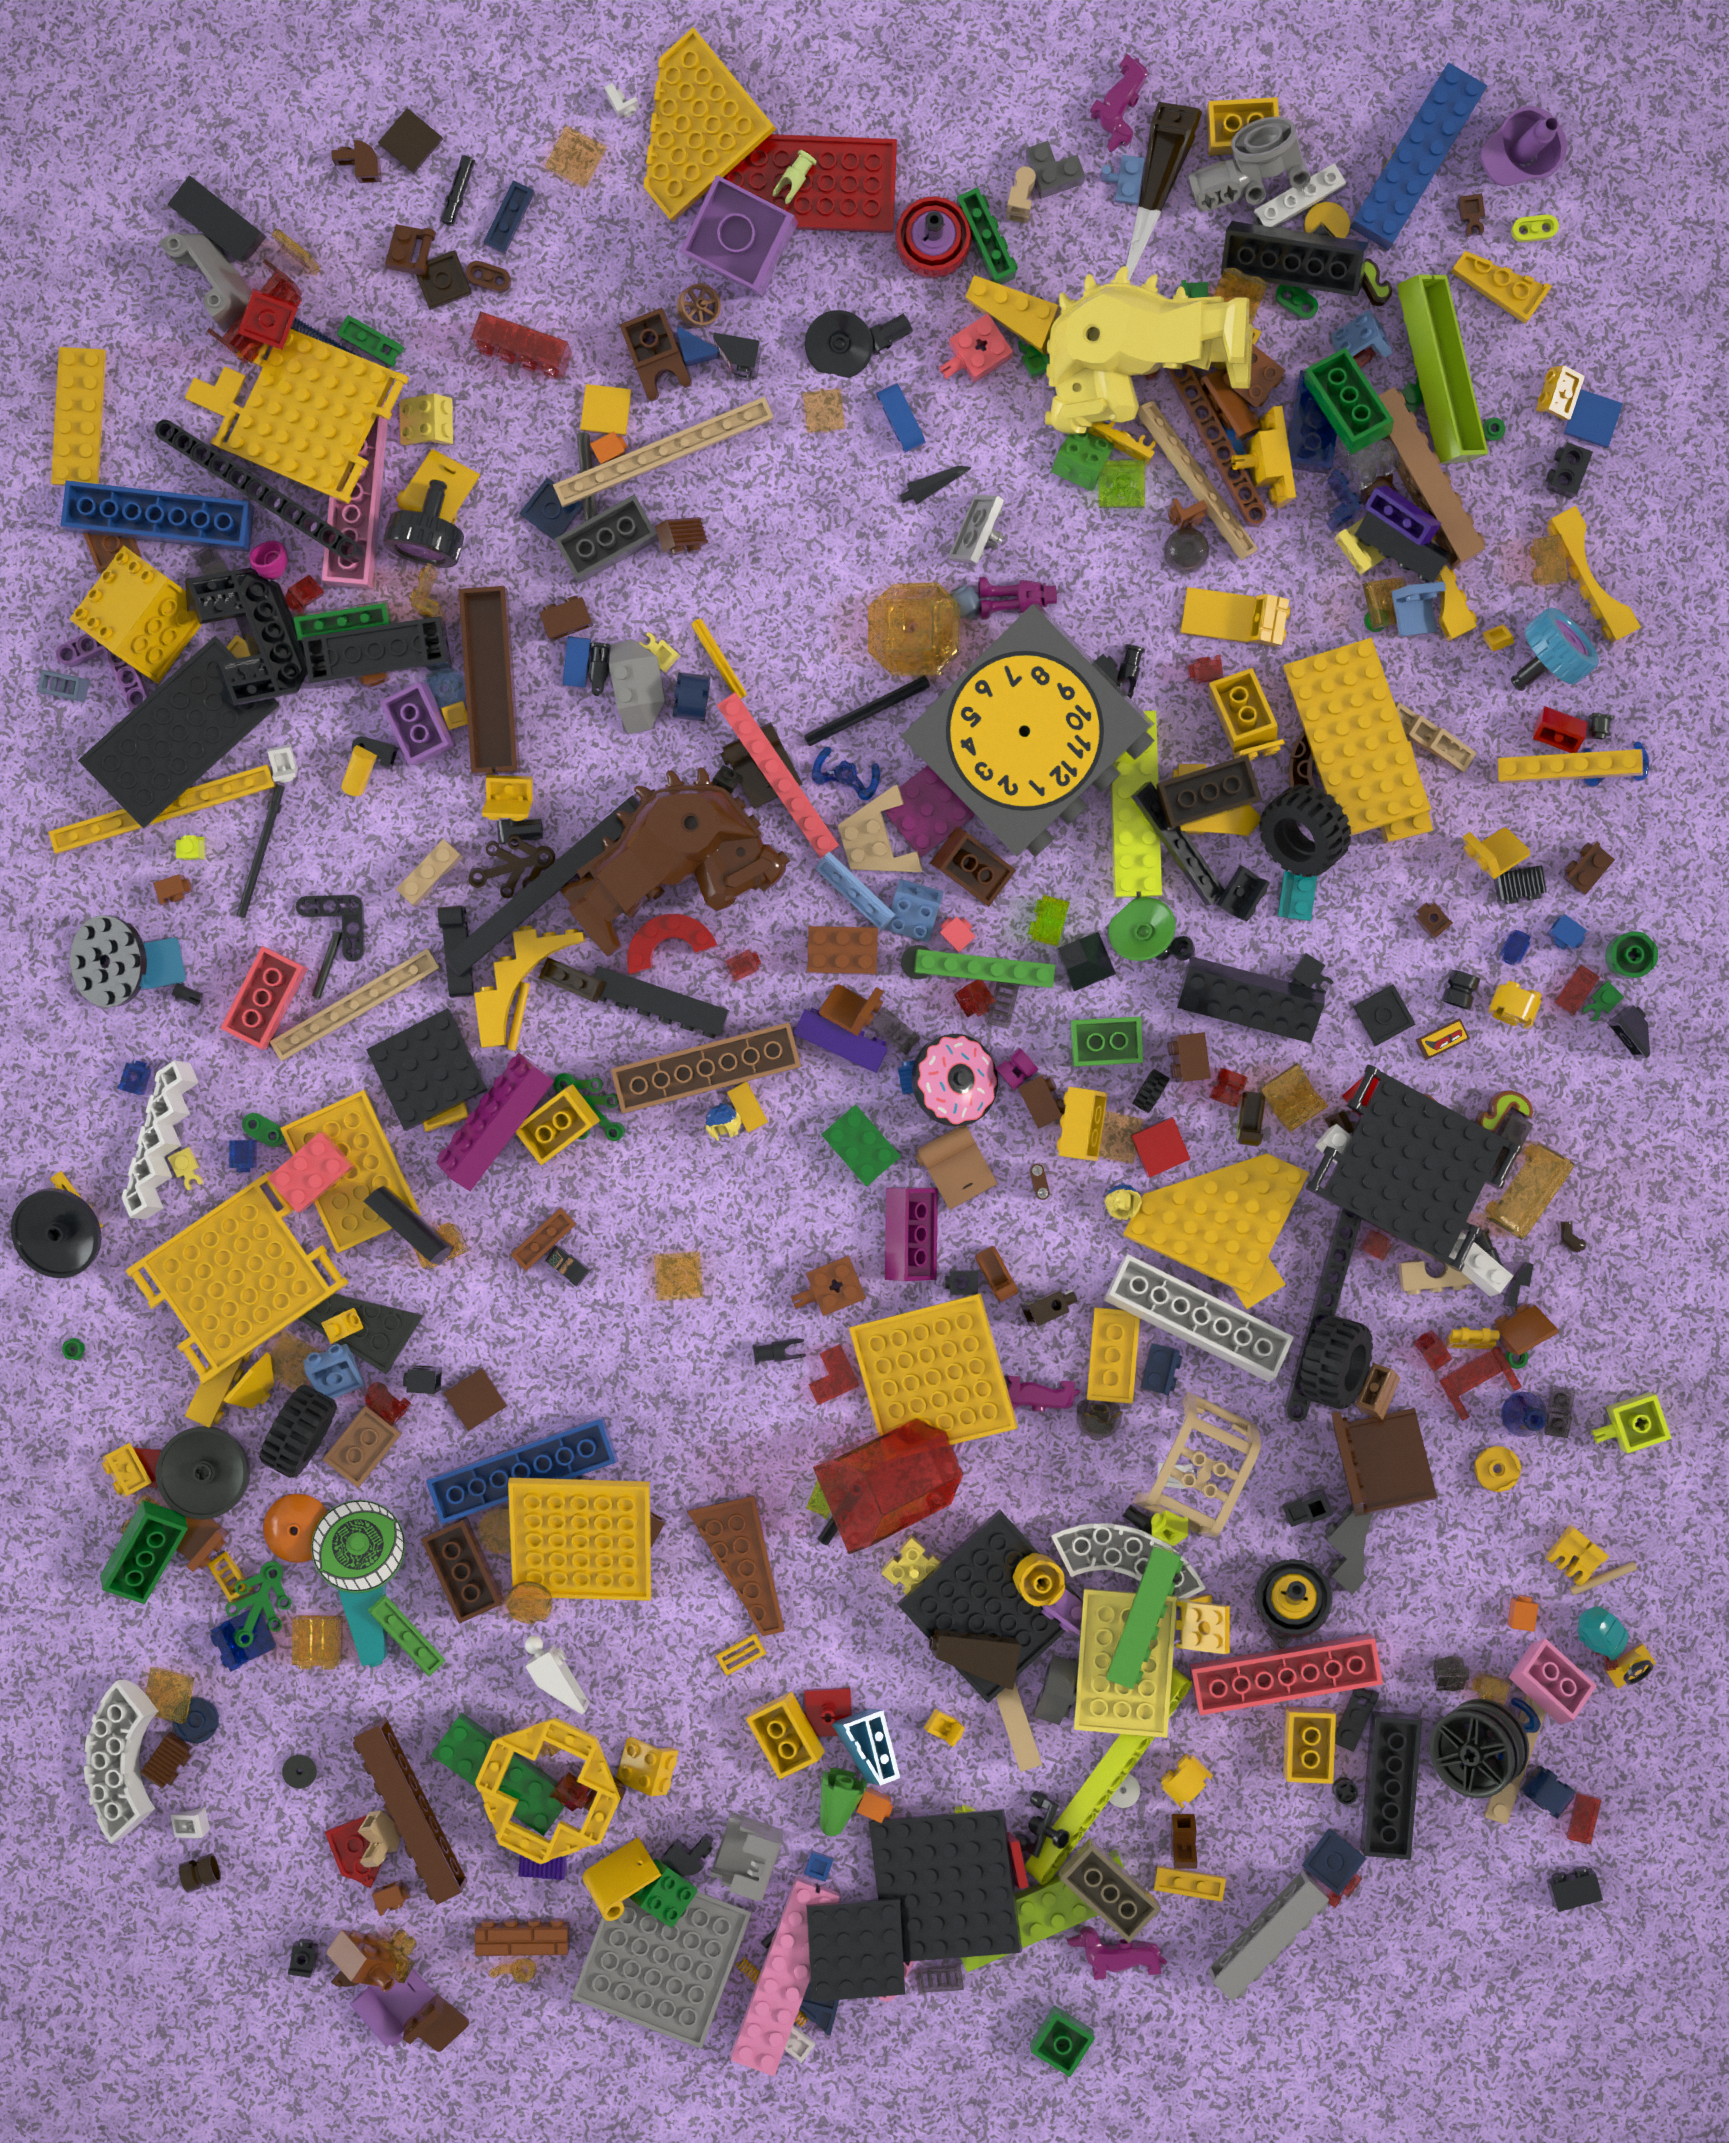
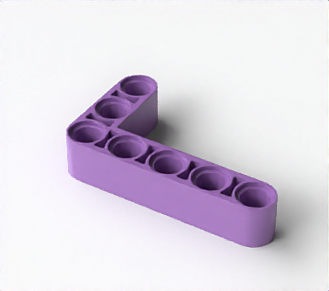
[56,633,150,712]

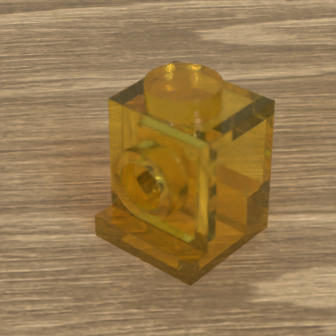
[1471,1672,1510,1706]

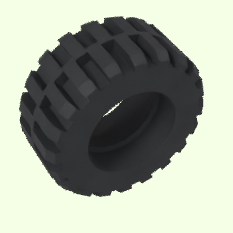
[1259,785,1351,877]
[1301,1316,1373,1410]
[259,1385,337,1478]

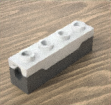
[1252,163,1346,228]

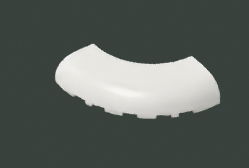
[1051,1523,1206,1601]
[84,1680,158,1844]

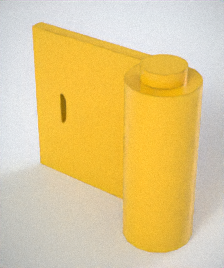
[396,449,480,524]
[582,1837,662,1921]

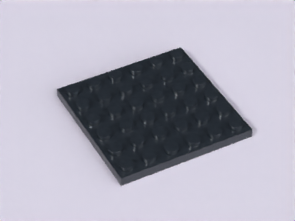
[897,1509,1081,1703]
[869,1809,1022,1962]

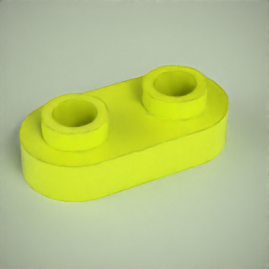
[1511,214,1559,243]

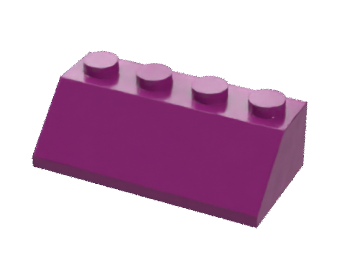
[885,1187,938,1281]

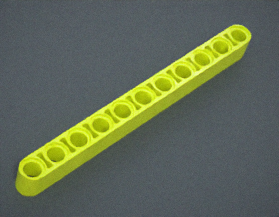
[1025,1667,1192,1885]

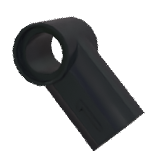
[869,313,913,355]
[496,819,543,845]

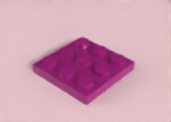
[883,765,975,858]

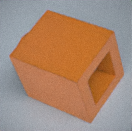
[590,431,628,465]
[1507,1595,1539,1632]
[856,1787,893,1823]

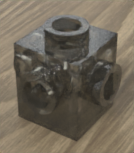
[1433,1656,1469,1692]

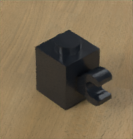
[1289,953,1333,994]

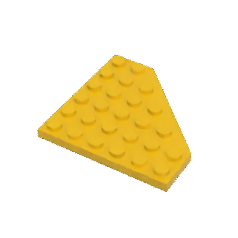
[643,27,776,222]
[1123,1153,1309,1295]

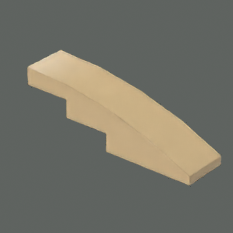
[1395,702,1477,772]
[996,1682,1042,1772]

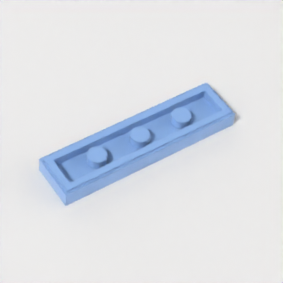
[815,852,895,931]

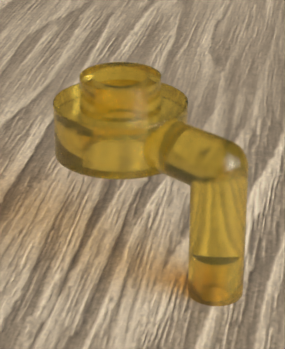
[489,1958,537,1983]

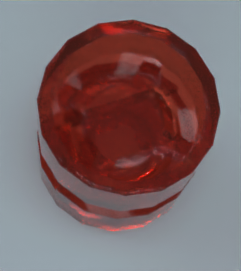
[1209,1067,1248,1108]

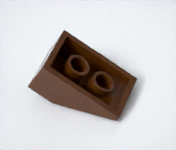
[930,826,1016,907]

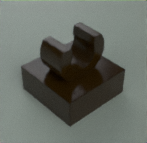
[1324,1110,1356,1134]

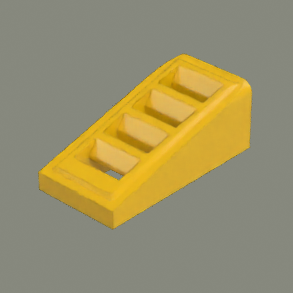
[207,1551,254,1602]

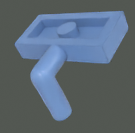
[1100,155,1145,205]

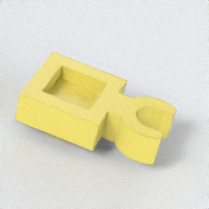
[639,632,680,673]
[168,1147,203,1190]

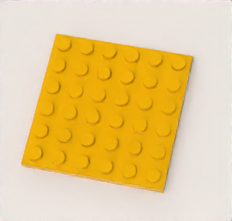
[849,1293,1018,1461]
[508,1478,652,1601]

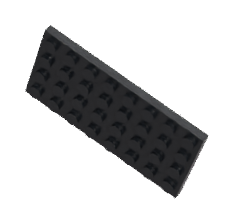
[78,636,280,829]

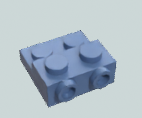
[303,1344,365,1399]

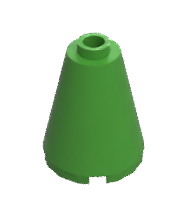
[819,1768,867,1837]

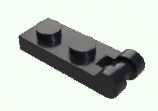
[1335,1688,1379,1752]

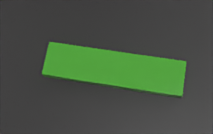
[367,1594,446,1677]

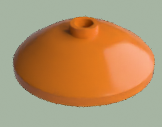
[263,1494,328,1563]

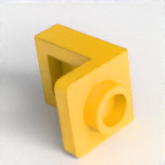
[321,1308,363,1344]
[924,1708,965,1747]

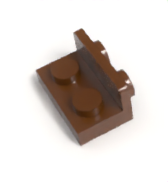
[1563,841,1615,895]

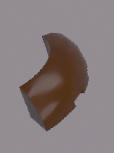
[1289,730,1316,789]

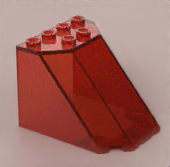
[813,1418,964,1554]

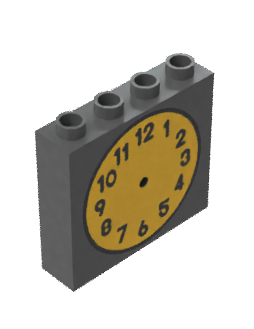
[901,604,1155,857]

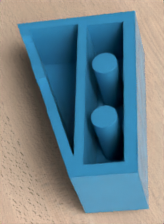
[832,1708,900,1785]

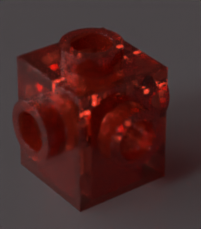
[954,980,995,1018]

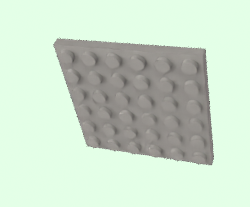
[571,1891,752,2049]

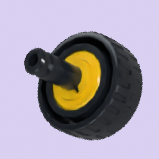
[1254,1559,1333,1639]

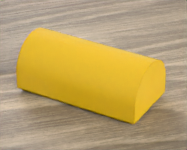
[341,745,377,796]

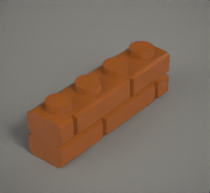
[475,1918,570,1956]

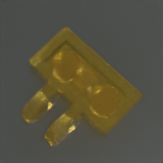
[378,1929,416,1983]

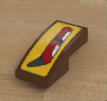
[1415,1018,1470,1060]

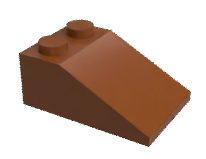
[1491,1302,1560,1356]

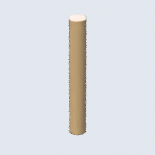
[1569,1561,1637,1596]

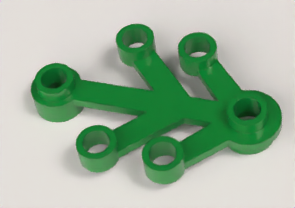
[553,1073,625,1141]
[225,1561,292,1647]

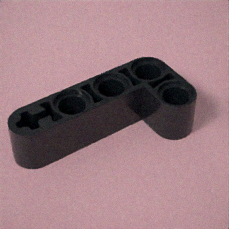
[438,905,474,998]

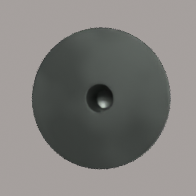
[901,945,931,979]
[282,1755,317,1789]

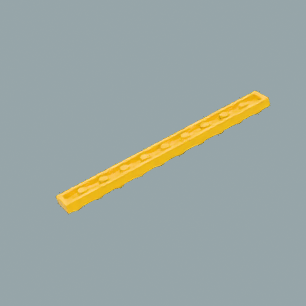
[48,764,276,854]

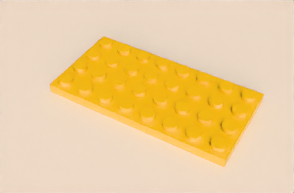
[1283,637,1431,836]

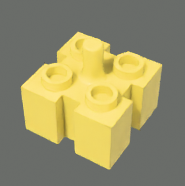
[881,1535,942,1594]

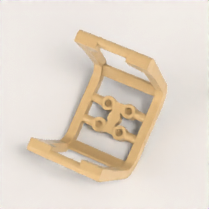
[1133,1391,1261,1537]

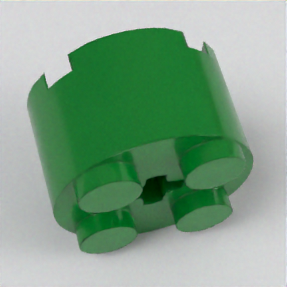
[1605,931,1658,979]

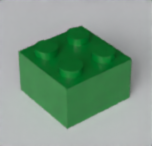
[1030,2005,1095,2077]

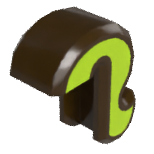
[1362,258,1392,307]
[1236,1091,1265,1147]

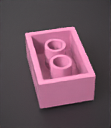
[1508,1638,1597,1724]

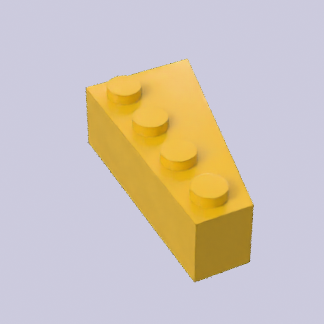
[965,275,1061,356]

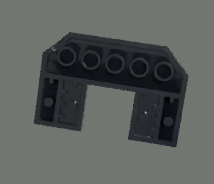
[185,567,308,706]

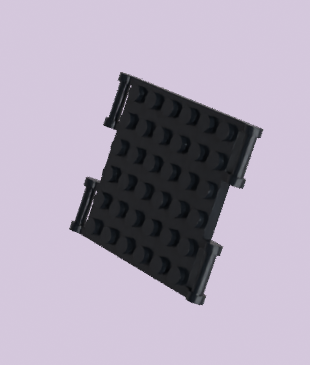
[1306,1064,1522,1272]

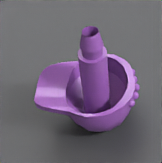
[1480,106,1568,186]

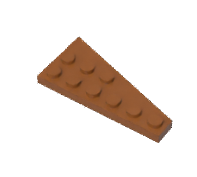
[687,1495,785,1636]

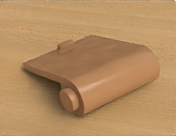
[914,1125,998,1210]

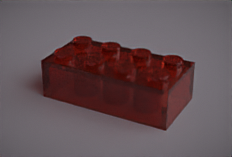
[471,311,572,380]

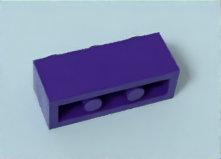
[1364,485,1442,546]

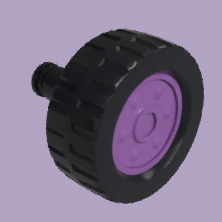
[383,479,464,568]

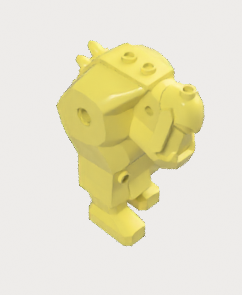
[1045,266,1253,434]

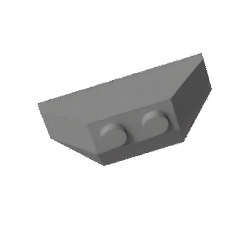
[609,639,666,734]

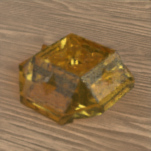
[868,582,960,677]

